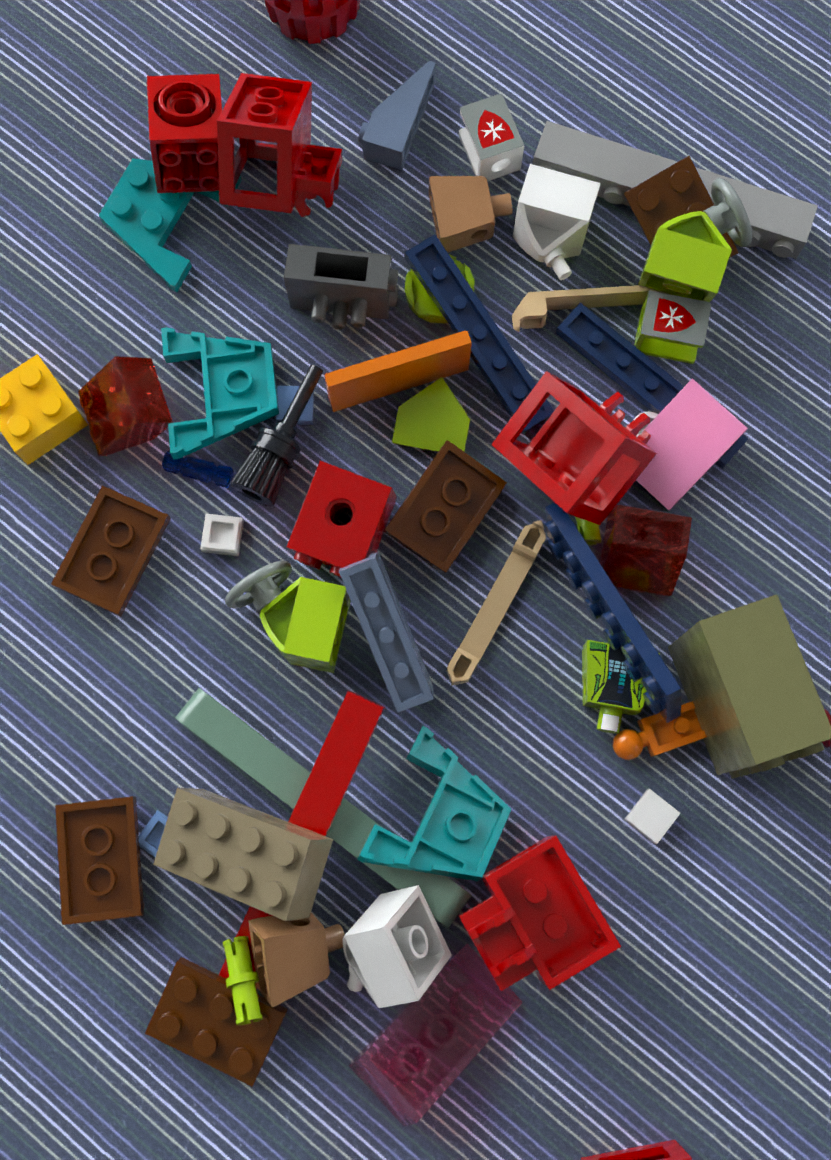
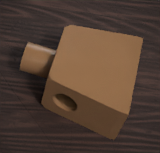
[428,176,513,252]
[249,913,345,1007]

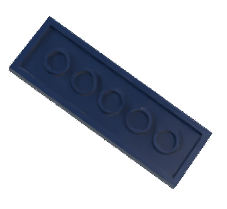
[543,502,681,723]

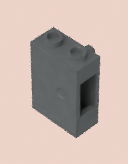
[284,244,399,330]

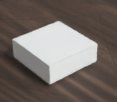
[200,514,244,556]
[624,789,680,844]

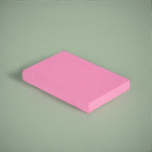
[636,378,748,511]

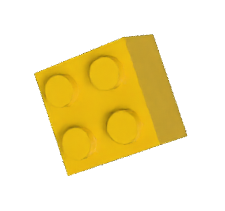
[0,354,88,465]

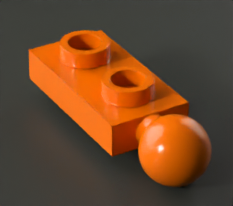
[613,701,707,760]

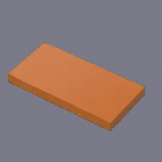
[324,331,472,412]

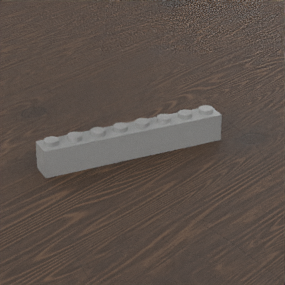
[533,121,818,259]

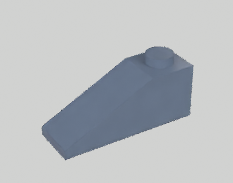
[358,61,436,170]

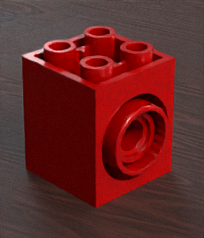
[147,74,222,193]
[286,461,397,578]

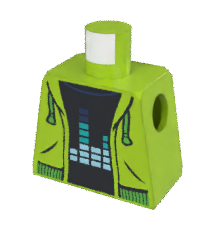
[582,640,660,734]

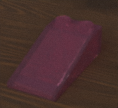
[348,943,523,1127]

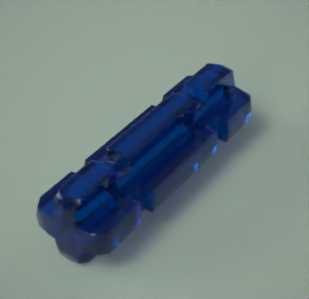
[162,451,234,488]

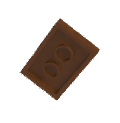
[624,156,739,258]
[383,440,507,574]
[51,486,171,617]
[55,796,144,925]
[145,957,288,1087]

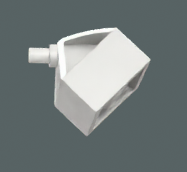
[513,164,600,280]
[343,885,452,1008]

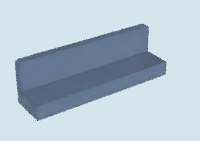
[339,549,434,713]

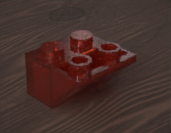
[78,356,173,456]
[600,505,692,597]

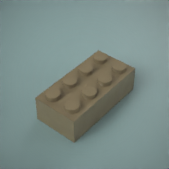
[153,788,333,921]

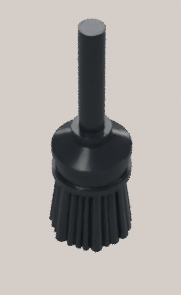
[230,365,323,506]

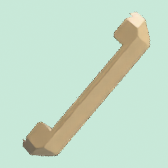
[512,285,666,332]
[446,520,546,685]

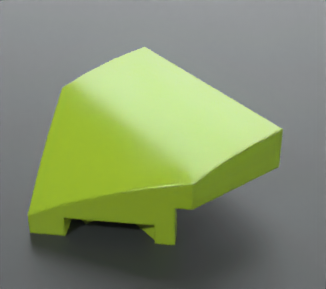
[392,377,471,452]

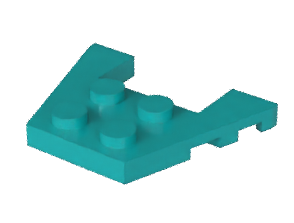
[99,158,242,292]
[161,327,279,460]
[357,726,511,881]

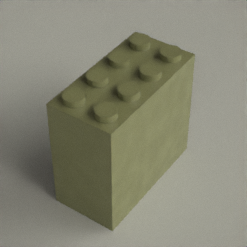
[668,594,831,779]

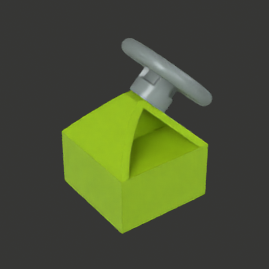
[638,178,753,302]
[225,561,350,673]

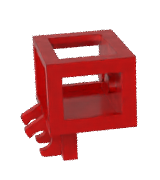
[217,73,343,217]
[491,371,657,525]
[459,835,621,991]

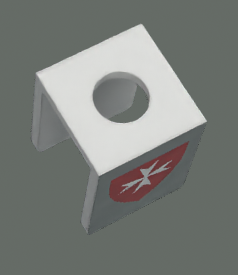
[459,94,524,181]

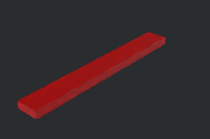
[219,691,385,990]

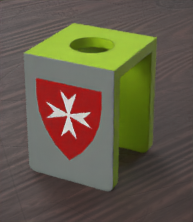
[634,290,711,364]

